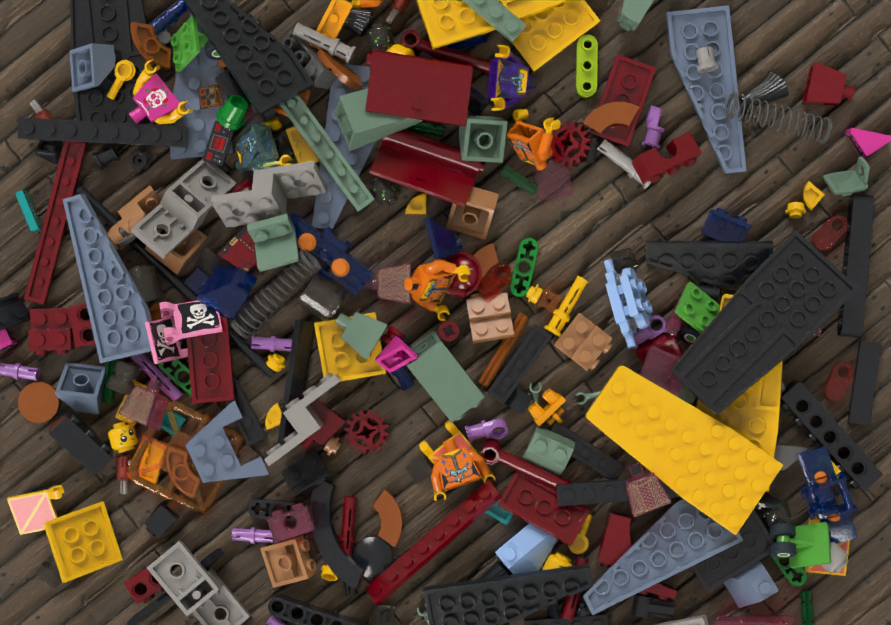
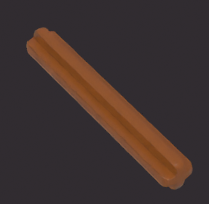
[479,313,528,387]

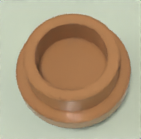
[323,436,341,455]

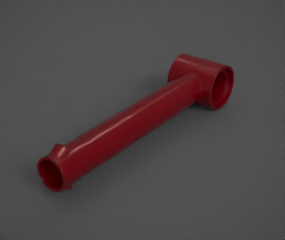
[400,29,491,75]
[480,439,573,488]

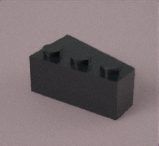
[49,405,113,476]

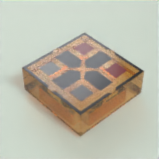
[198,85,222,109]

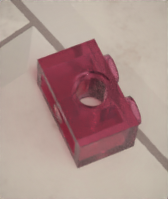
[267,502,317,543]

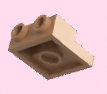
[466,290,514,343]
[553,313,613,371]
[260,535,316,588]

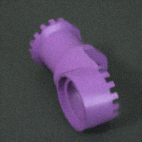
[641,105,665,150]
[633,315,666,349]
[465,418,508,443]

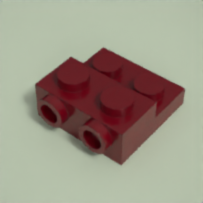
[28,308,75,355]

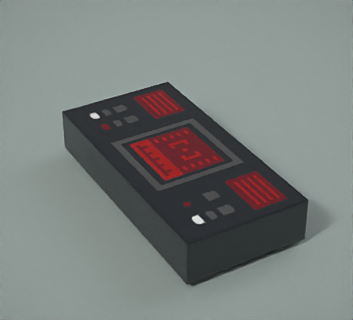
[203,121,235,167]

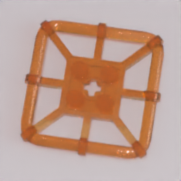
[126,399,244,514]

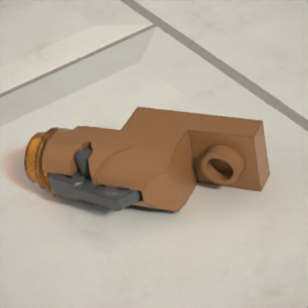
[107,185,162,251]

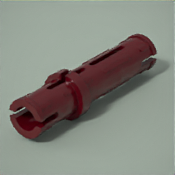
[339,496,357,558]
[561,556,589,621]

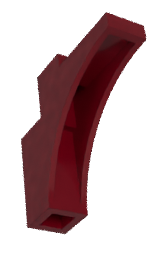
[596,511,677,601]

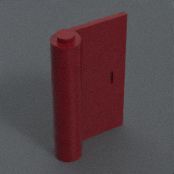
[365,49,473,127]
[369,129,486,207]

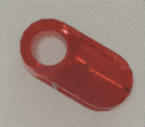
[812,215,848,251]
[478,264,512,299]
[823,362,854,401]

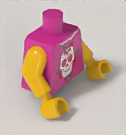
[129,59,193,125]

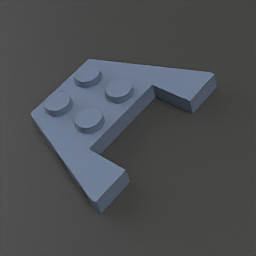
[185,400,269,483]

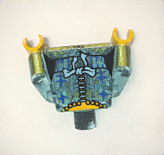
[235,116,293,173]

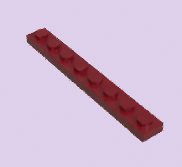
[24,142,88,305]
[365,480,503,606]

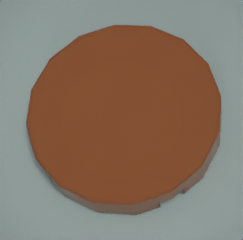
[18,382,61,423]

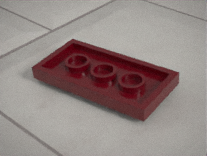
[589,54,656,147]
[187,317,235,404]
[497,470,591,546]

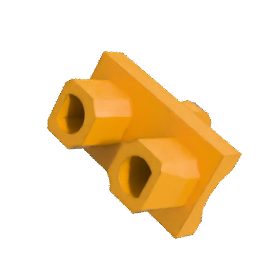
[528,388,566,426]

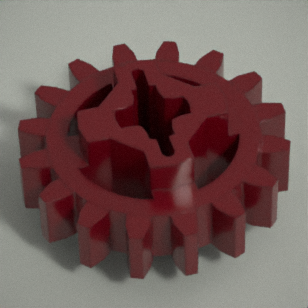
[550,121,593,167]
[344,409,389,454]

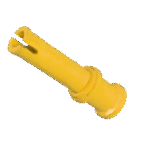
[544,276,588,337]

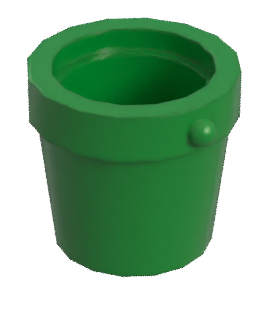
[216,95,248,130]

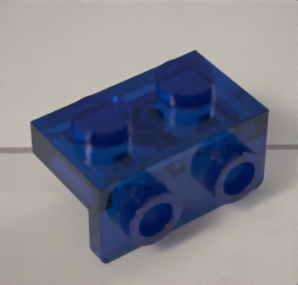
[700,208,752,241]

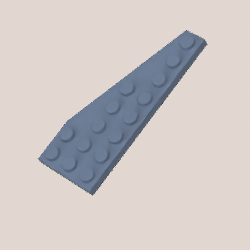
[666,5,747,174]
[168,14,234,160]
[312,64,376,230]
[63,194,152,363]
[582,499,743,615]

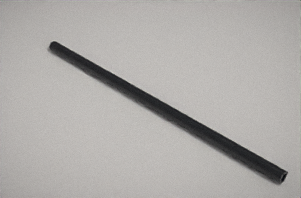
[75,185,276,379]

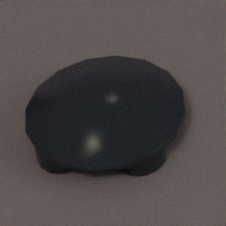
[352,537,393,578]

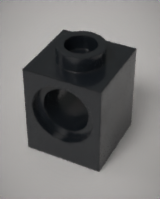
[144,503,180,538]

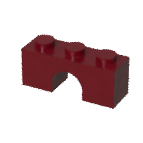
[631,132,702,184]

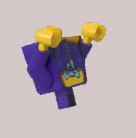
[487,45,537,111]

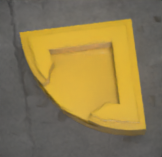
[803,181,825,211]
[405,193,427,214]
[265,403,282,430]

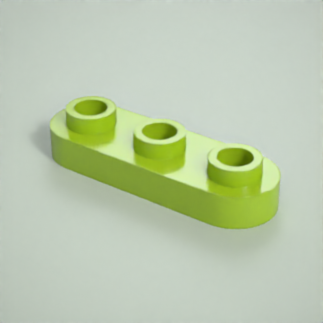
[576,35,598,98]

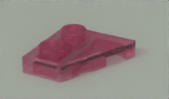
[664,294,682,336]

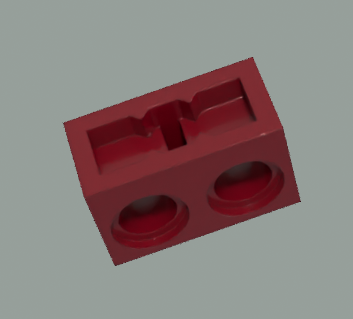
[69,304,96,347]
[123,567,165,604]

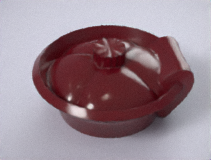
[446,252,482,298]

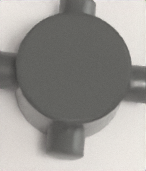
[156,29,172,47]

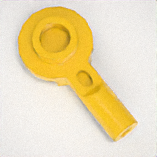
[107,60,136,100]
[568,514,592,554]

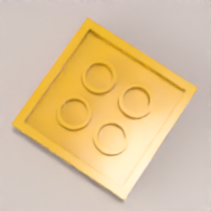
[314,312,386,382]
[43,501,123,583]

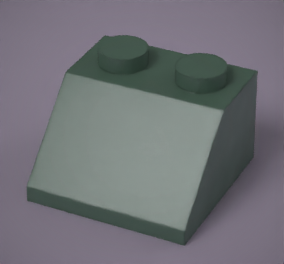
[459,115,508,163]
[521,425,575,476]

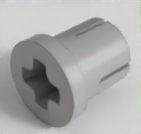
[696,47,719,73]

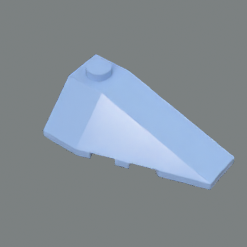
[495,524,558,574]

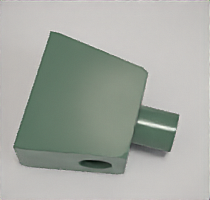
[335,312,388,359]

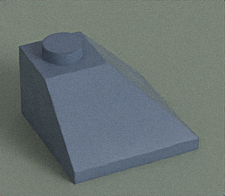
[69,43,116,92]
[55,362,106,414]
[724,561,779,608]

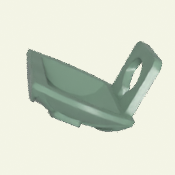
[823,156,870,196]

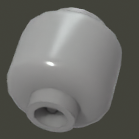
[821,542,848,573]

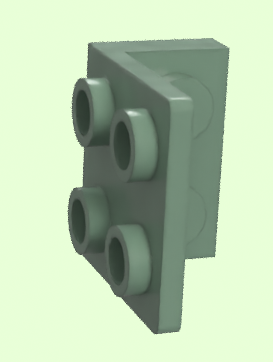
[247,213,299,272]

